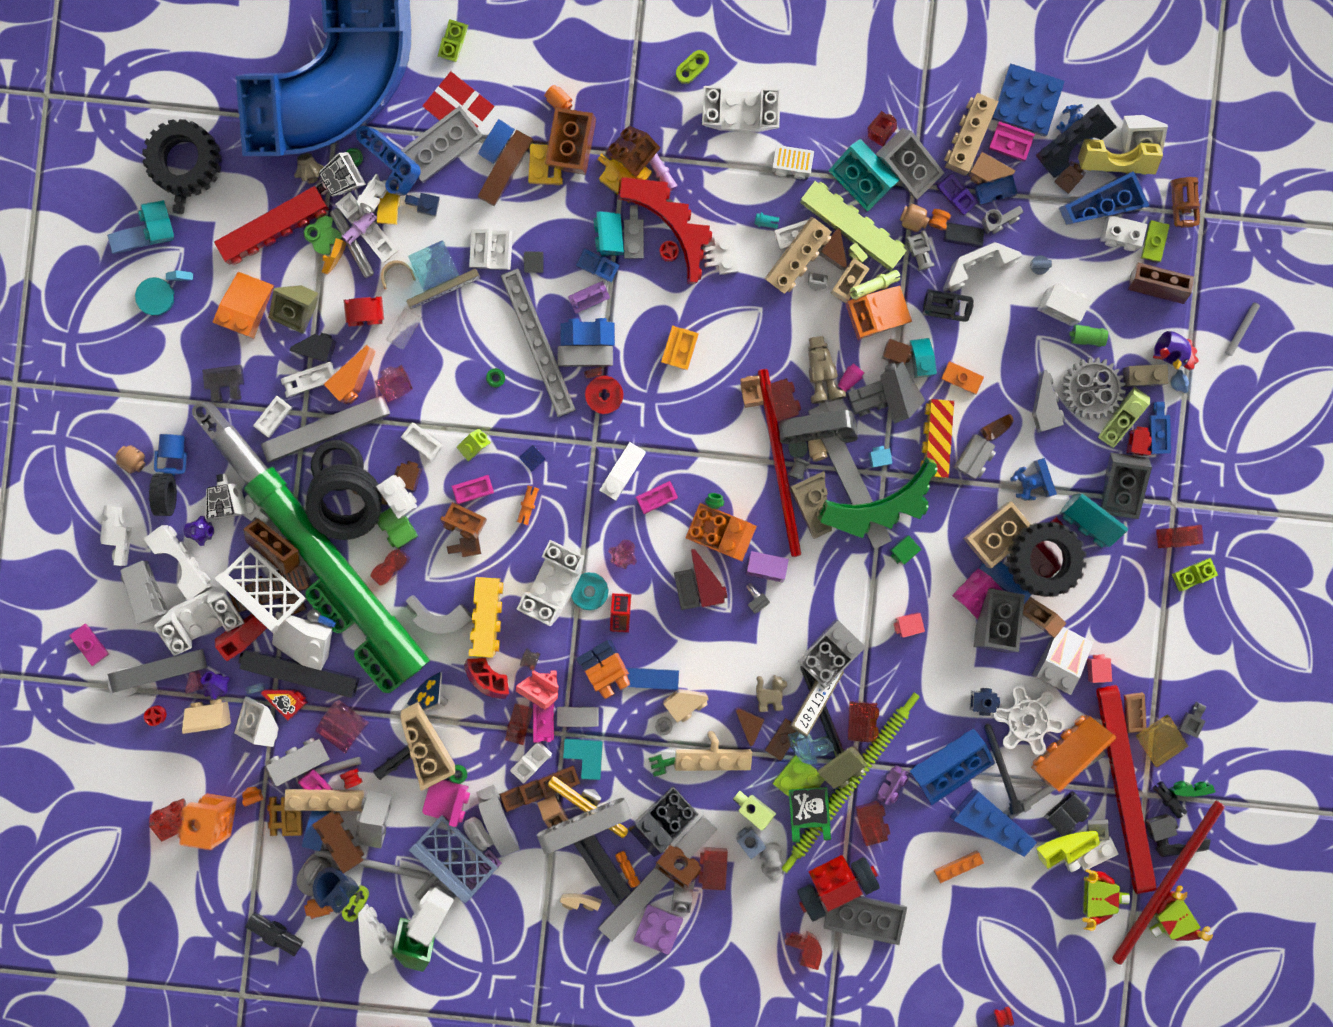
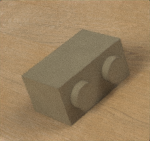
[1123,364,1169,387]

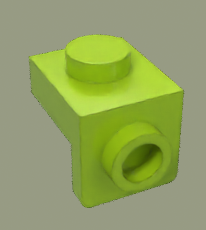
[456,429,491,462]

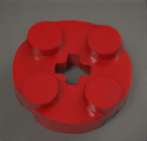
[585,376,624,414]

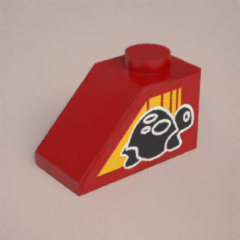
[261,689,308,721]

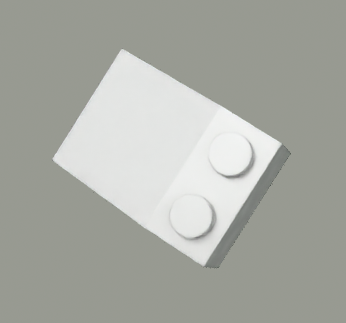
[272,612,333,670]

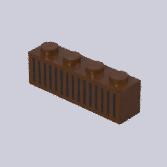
[229,565,312,613]

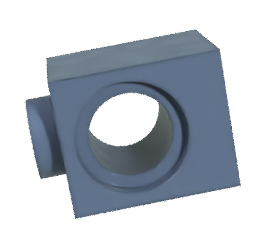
[736,826,766,859]

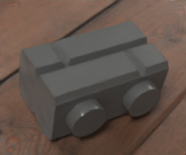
[846,380,888,417]

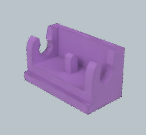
[746,551,789,583]

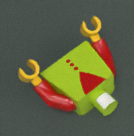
[1082,869,1130,931]
[1149,885,1213,941]

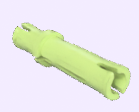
[850,270,900,300]

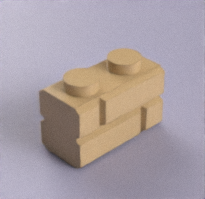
[831,258,869,303]

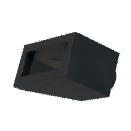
[289,332,336,363]

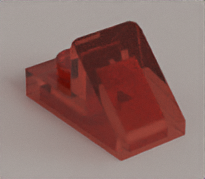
[505,703,533,745]

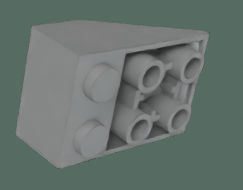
[798,619,866,689]

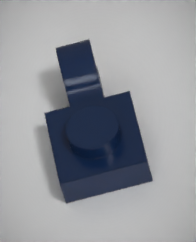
[404,193,440,217]

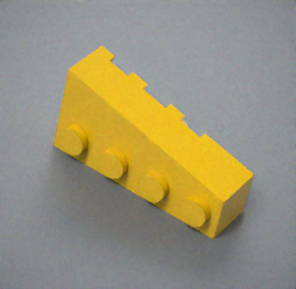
[469,577,504,657]

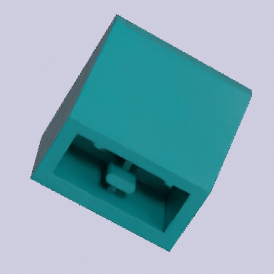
[593,212,624,257]

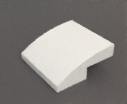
[469,229,513,270]

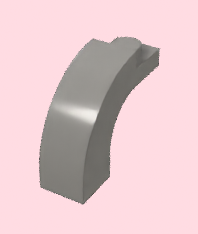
[406,595,472,634]
[476,785,520,857]

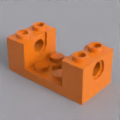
[178,793,237,850]

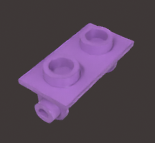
[568,281,610,314]
[877,765,909,805]

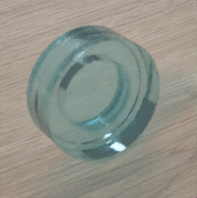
[245,682,266,694]

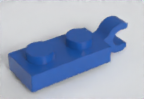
[1149,402,1171,454]

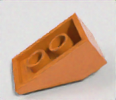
[212,272,274,339]
[324,345,376,404]

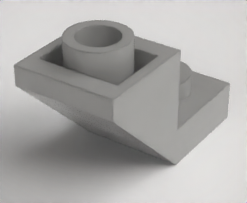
[671,880,695,913]

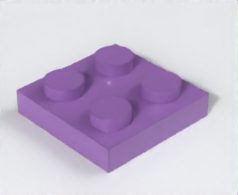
[633,904,683,955]

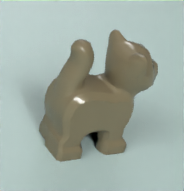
[756,675,787,712]

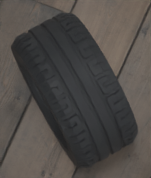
[305,464,382,540]

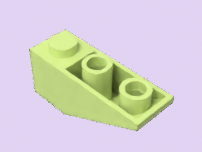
[1098,387,1150,448]

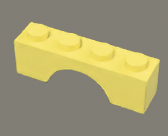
[1078,139,1163,175]

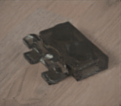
[202,365,244,403]

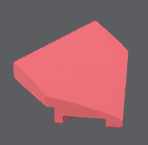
[516,671,558,710]

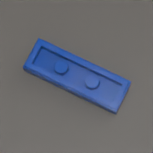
[979,561,1032,604]
[625,667,679,690]

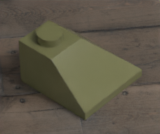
[269,285,319,334]

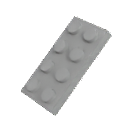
[401,106,484,183]

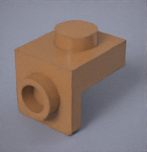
[740,376,764,408]

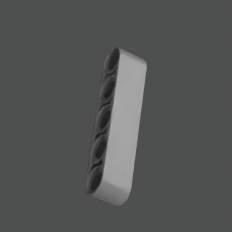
[537,798,632,854]

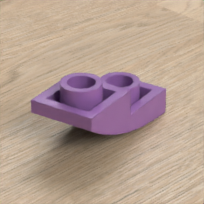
[460,849,502,890]

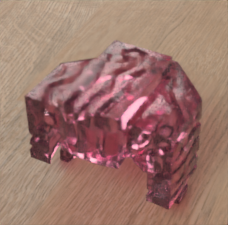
[374,365,413,402]

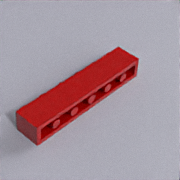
[214,186,330,265]

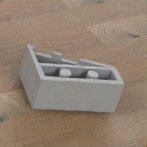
[120,561,169,624]

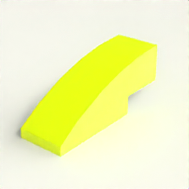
[1036,831,1100,869]

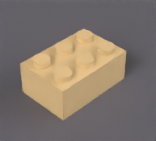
[963,501,1031,568]

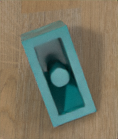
[910,338,937,378]

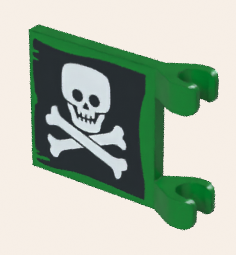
[789,787,831,843]

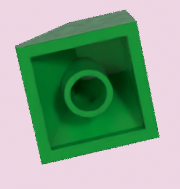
[392,917,436,972]

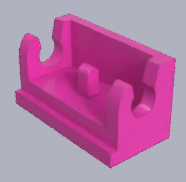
[533,703,554,743]

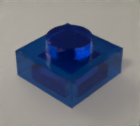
[519,445,546,472]

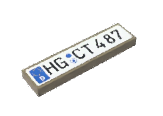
[406,269,481,310]
[790,671,844,737]

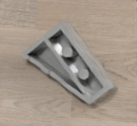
[264,738,330,787]

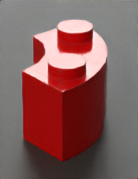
[464,658,509,699]

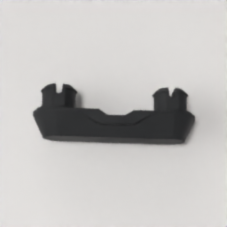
[1155,837,1211,857]

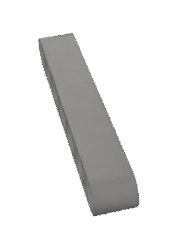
[260,396,390,463]

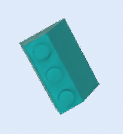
[828,139,900,212]
[1059,493,1129,548]

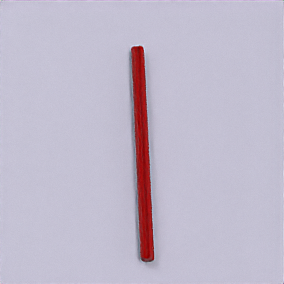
[758,369,801,557]
[1112,801,1225,965]

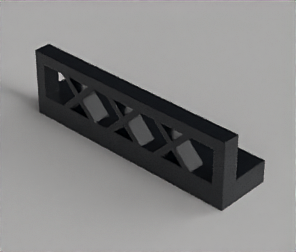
[574,835,632,906]

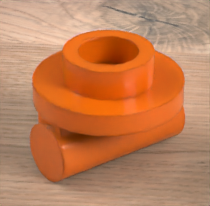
[242,787,263,807]

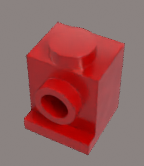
[1126,427,1152,456]

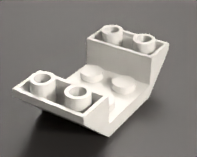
[702,86,781,132]
[943,242,1022,293]
[517,540,584,626]
[154,591,244,656]

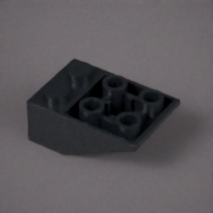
[628,786,699,857]

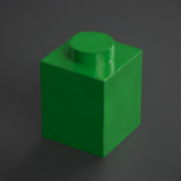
[889,535,922,565]

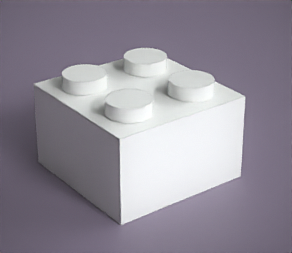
[1038,283,1091,326]

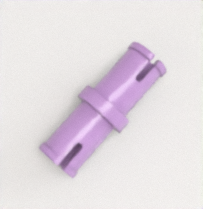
[649,153,678,191]
[341,212,377,245]

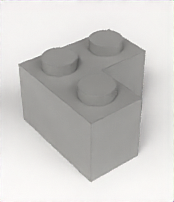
[356,791,392,848]

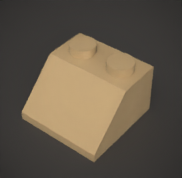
[182,699,231,734]

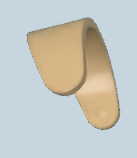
[381,260,416,290]

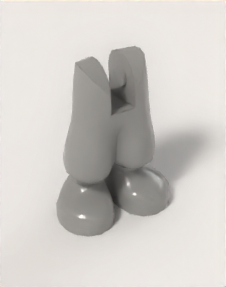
[760,842,784,881]

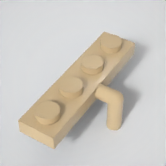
[674,731,752,771]

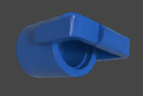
[154,434,187,476]

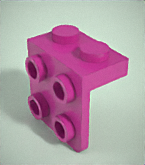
[952,568,1003,620]
[422,780,470,827]

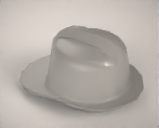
[297,854,335,896]

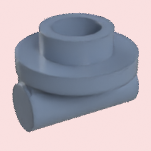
[1030,255,1052,275]

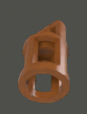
[1170,177,1200,228]

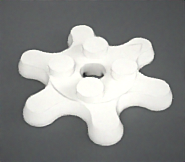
[993,686,1064,755]

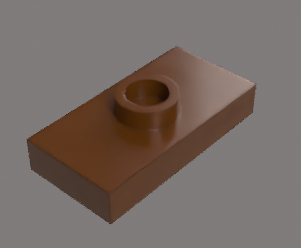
[765,718,799,761]

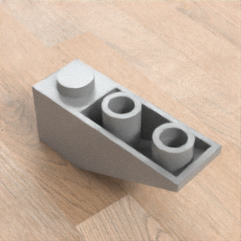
[1032,370,1065,432]

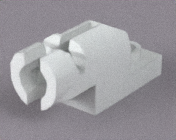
[100,505,132,566]

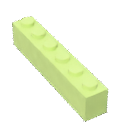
[800,181,907,272]

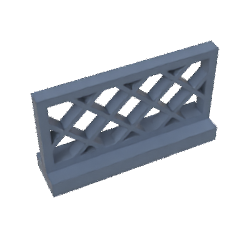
[409,815,498,903]

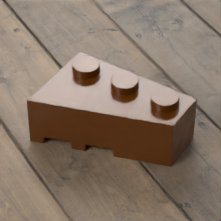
[312,811,365,874]

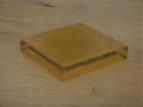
[1136,714,1188,768]

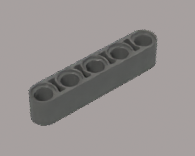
[107,649,208,693]

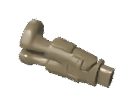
[808,336,846,404]

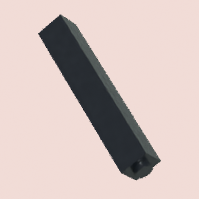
[238,649,360,698]

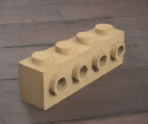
[944,93,999,176]
[764,217,832,294]

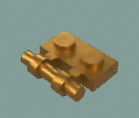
[267,796,303,836]

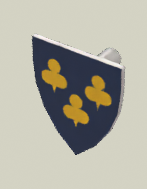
[407,672,448,710]

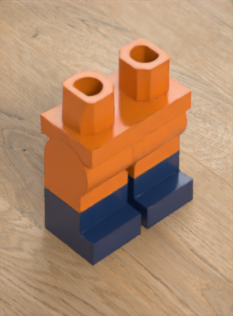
[576,640,630,699]

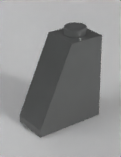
[880,362,925,424]

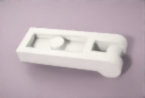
[280,362,335,398]

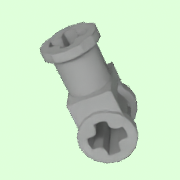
[905,230,935,271]

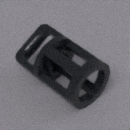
[922,289,974,322]

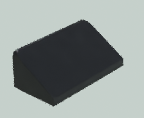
[943,222,984,248]

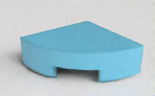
[166,270,193,281]

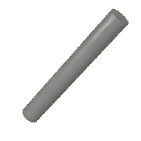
[1225,303,1260,356]
[304,757,361,775]
[415,851,459,900]

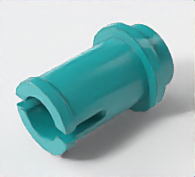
[754,212,779,229]

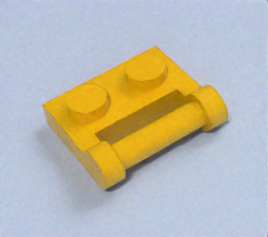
[528,144,563,185]

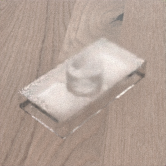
[386,307,422,350]

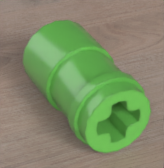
[1069,324,1108,347]

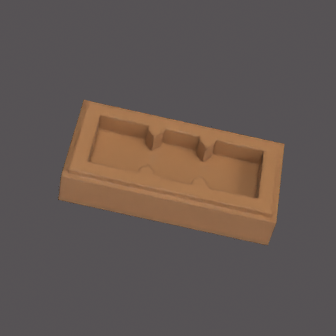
[1124,692,1147,733]

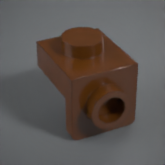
[1054,161,1086,194]

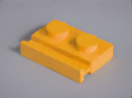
[661,325,699,371]

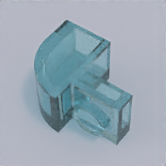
[788,732,834,764]

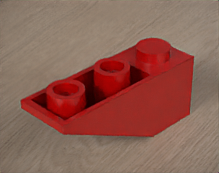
[215,614,267,661]

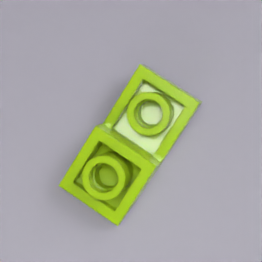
[438,19,469,62]
[1172,558,1218,591]

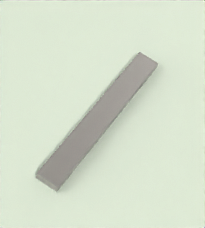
[501,269,576,417]
[808,403,892,549]
[598,815,717,941]

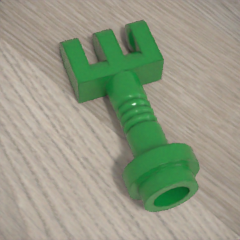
[648,754,675,777]

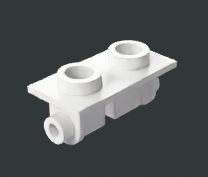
[356,174,387,215]

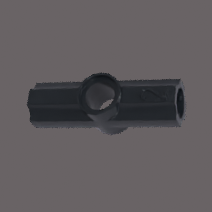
[245,912,304,957]

